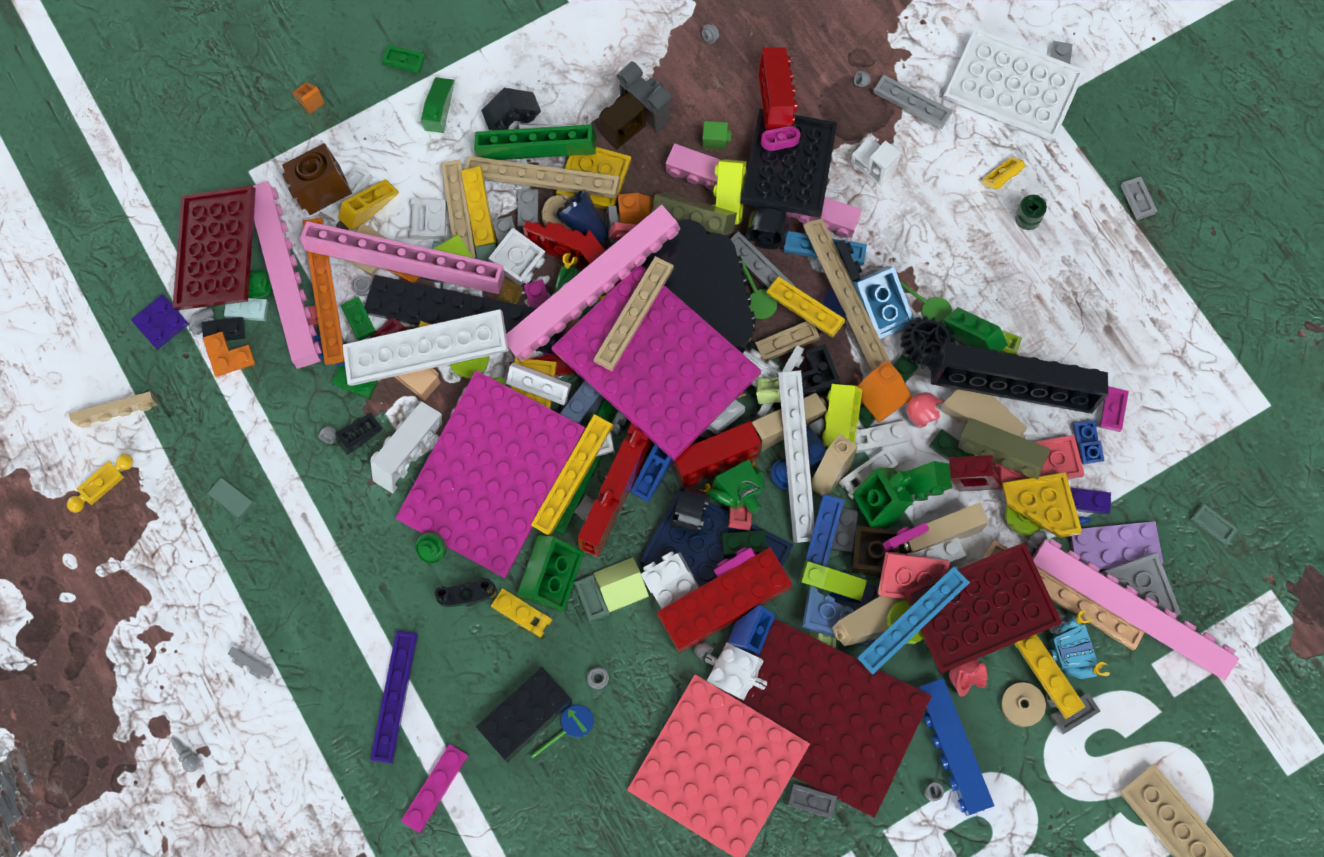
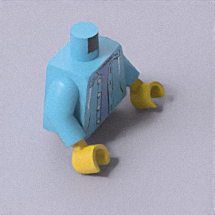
[1048,610,1110,679]

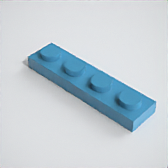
[784,231,867,266]

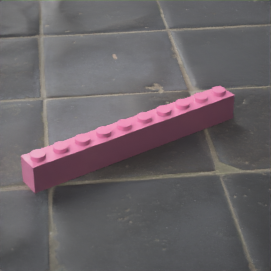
[665,143,862,238]
[253,181,322,369]
[506,205,680,362]
[300,221,505,294]
[1032,538,1239,681]

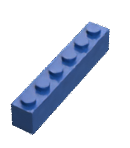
[917,678,995,817]

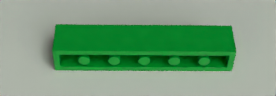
[474,124,597,160]

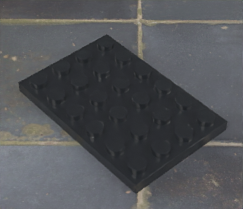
[741,109,837,218]

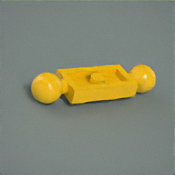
[67,454,134,513]

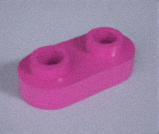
[761,126,800,151]

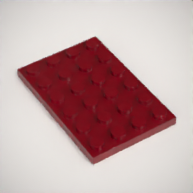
[172,185,256,310]
[903,542,1062,674]

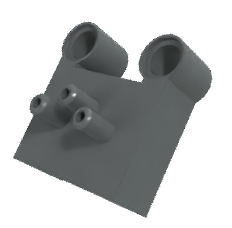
[616,61,671,133]

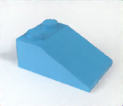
[852,266,915,339]

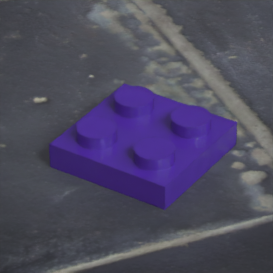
[131,294,189,350]

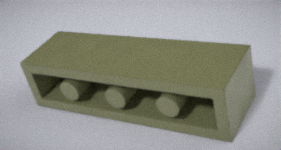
[652,192,737,235]
[958,417,1050,479]

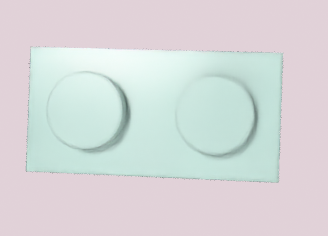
[224,298,269,321]

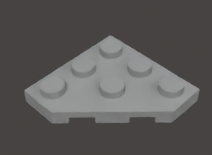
[1100,552,1181,615]

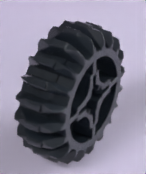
[900,315,956,370]

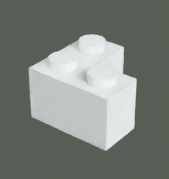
[851,138,901,186]

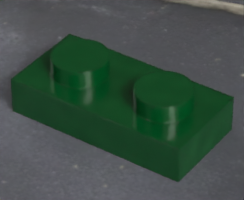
[929,429,975,461]
[722,530,767,556]

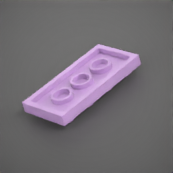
[1070,521,1163,571]

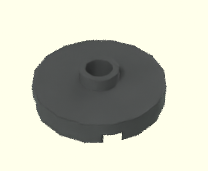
[611,411,631,436]

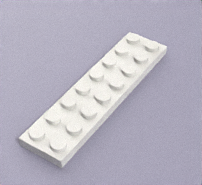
[343,309,509,386]

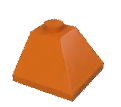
[618,193,654,225]
[857,360,912,423]

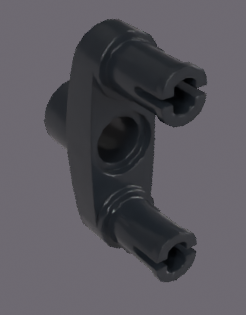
[435,579,497,607]

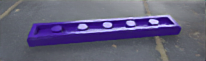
[370,630,418,764]

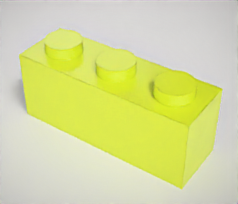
[713,159,747,224]
[822,384,863,448]

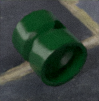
[1015,194,1047,230]

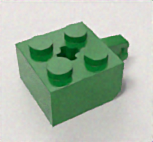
[852,467,914,528]

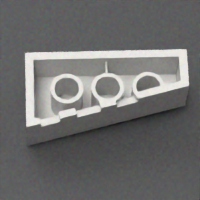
[370,401,442,493]

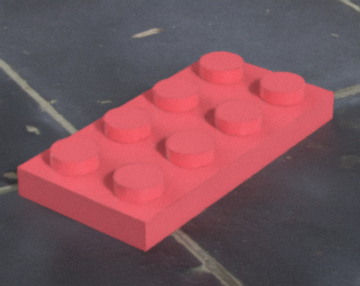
[993,435,1085,491]

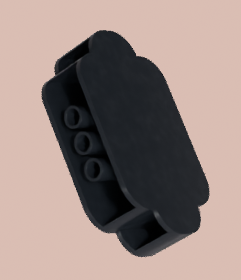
[642,220,756,354]

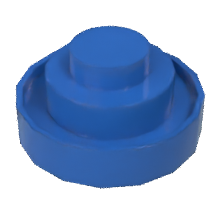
[771,459,789,490]

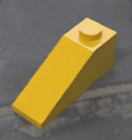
[338,179,399,231]

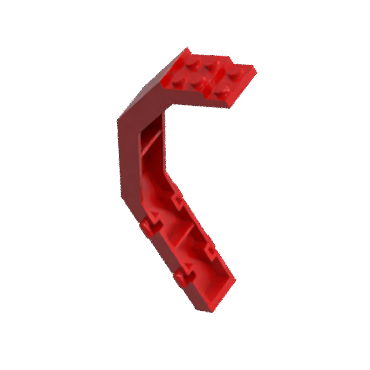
[523,221,653,557]

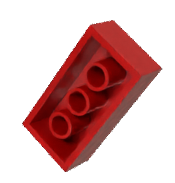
[758,47,797,131]
[673,421,761,487]

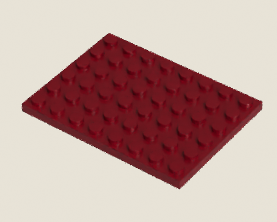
[733,619,932,818]

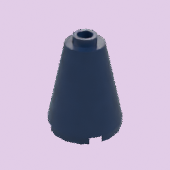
[555,189,608,245]

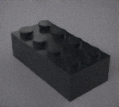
[476,667,573,763]

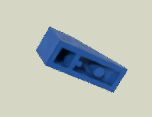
[630,444,673,502]

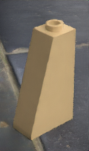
[940,389,1027,438]
[752,393,828,452]
[811,434,858,497]
[902,502,989,553]
[832,596,907,646]

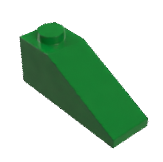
[421,77,455,133]

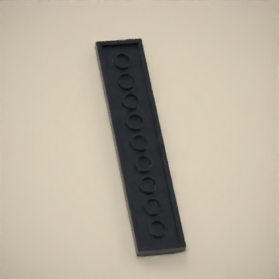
[364,275,567,355]

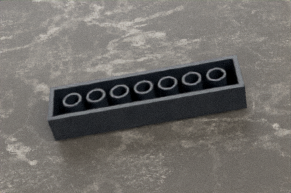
[931,342,1108,414]

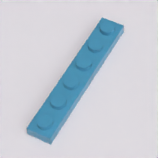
[857,567,970,675]

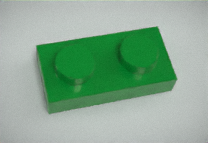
[382,45,425,74]
[340,296,376,341]
[332,365,379,400]

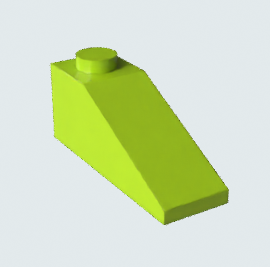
[799,561,867,601]

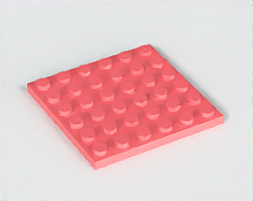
[627,674,810,857]

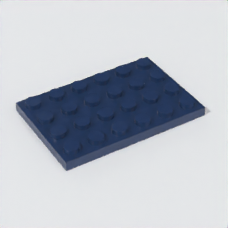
[640,488,793,587]

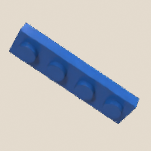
[803,494,844,567]

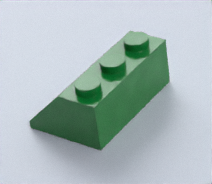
[517,535,585,612]

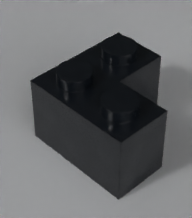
[481,88,541,131]
[801,344,840,398]

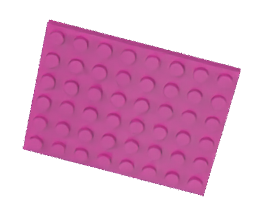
[552,265,762,461]
[395,370,586,578]

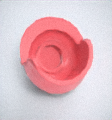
[907,392,944,428]
[949,659,987,697]

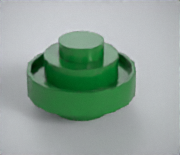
[249,270,273,299]
[415,532,447,564]

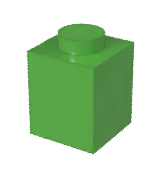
[703,121,731,150]

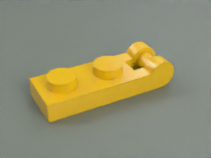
[491,588,552,638]

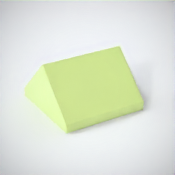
[594,557,649,613]

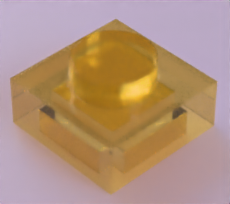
[497,279,523,304]

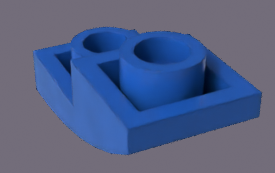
[1073,420,1104,464]

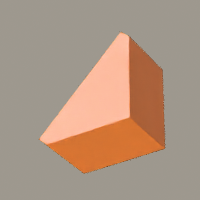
[292,82,325,115]

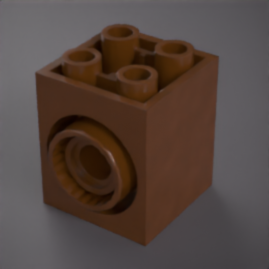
[282,143,353,215]

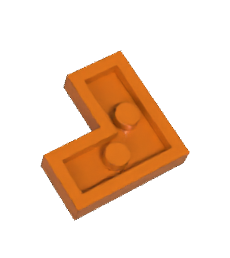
[202,332,256,377]

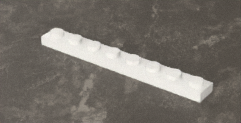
[778,371,815,543]

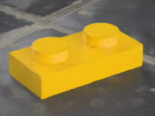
[981,157,1026,190]

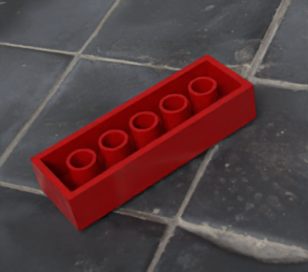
[657,548,793,654]

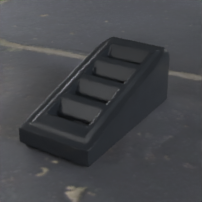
[335,413,382,455]

